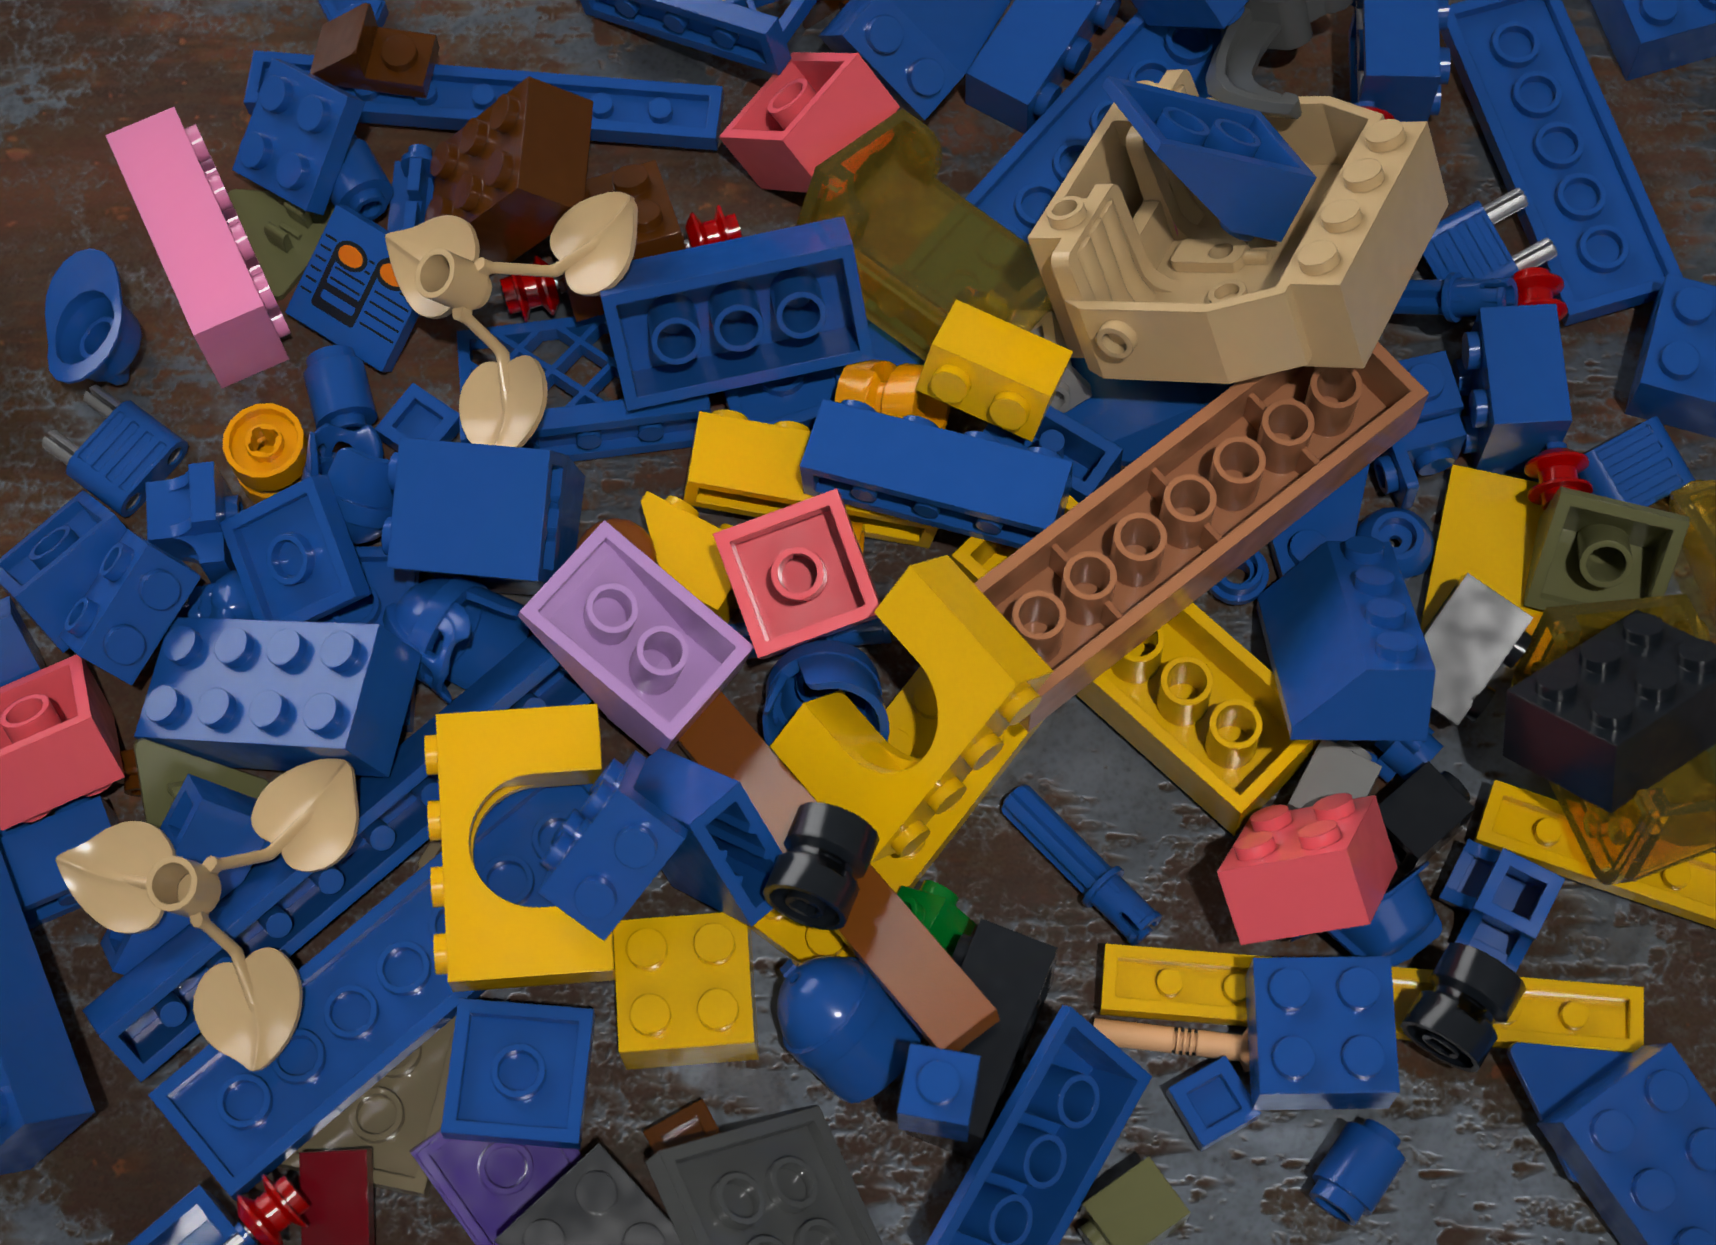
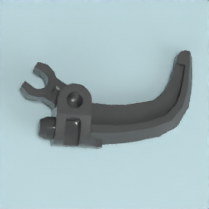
[1205,0,1353,119]

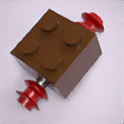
[500,160,742,323]

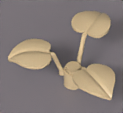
[385,192,638,448]
[56,758,359,1072]

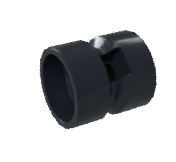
[763,802,880,930]
[1400,943,1526,1072]

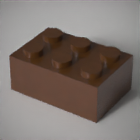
[424,76,593,277]

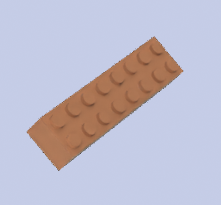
[974,342,1429,732]

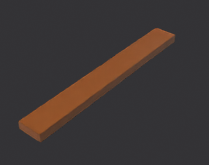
[677,692,1000,1052]

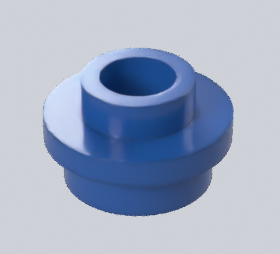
[1209,551,1269,605]

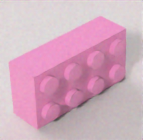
[105,107,291,388]

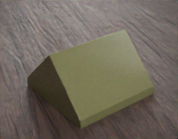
[1524,486,1690,626]

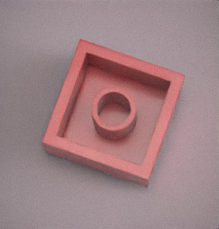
[719,52,900,194]
[713,488,880,659]
[0,654,125,831]
[1217,793,1398,945]

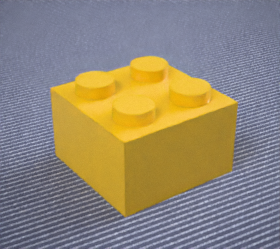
[613,912,759,1070]

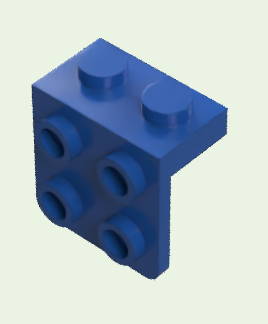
[537,750,689,941]

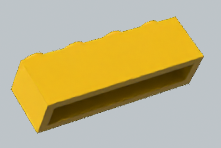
[683,409,938,548]

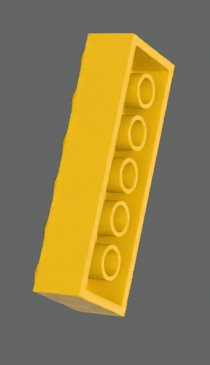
[952,496,1321,836]

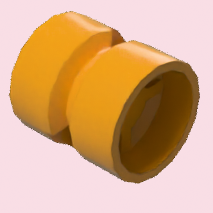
[835,359,950,429]
[222,403,308,504]

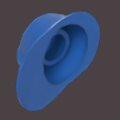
[45,248,142,385]
[1289,861,1443,967]

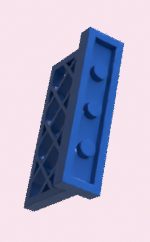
[580,0,818,75]
[457,314,712,462]

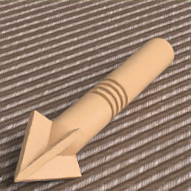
[1094,1018,1250,1073]

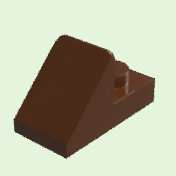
[310,3,440,99]

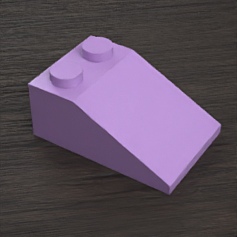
[518,520,754,755]

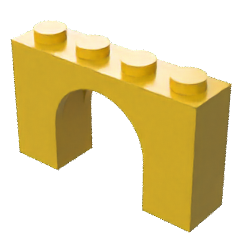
[770,555,1054,863]
[424,704,615,992]

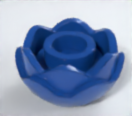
[1356,507,1434,581]

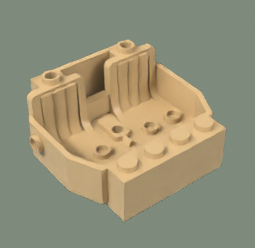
[1027,69,1449,384]

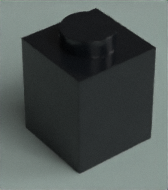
[1379,761,1475,874]

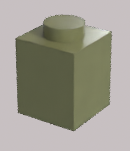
[1078,1156,1191,1245]

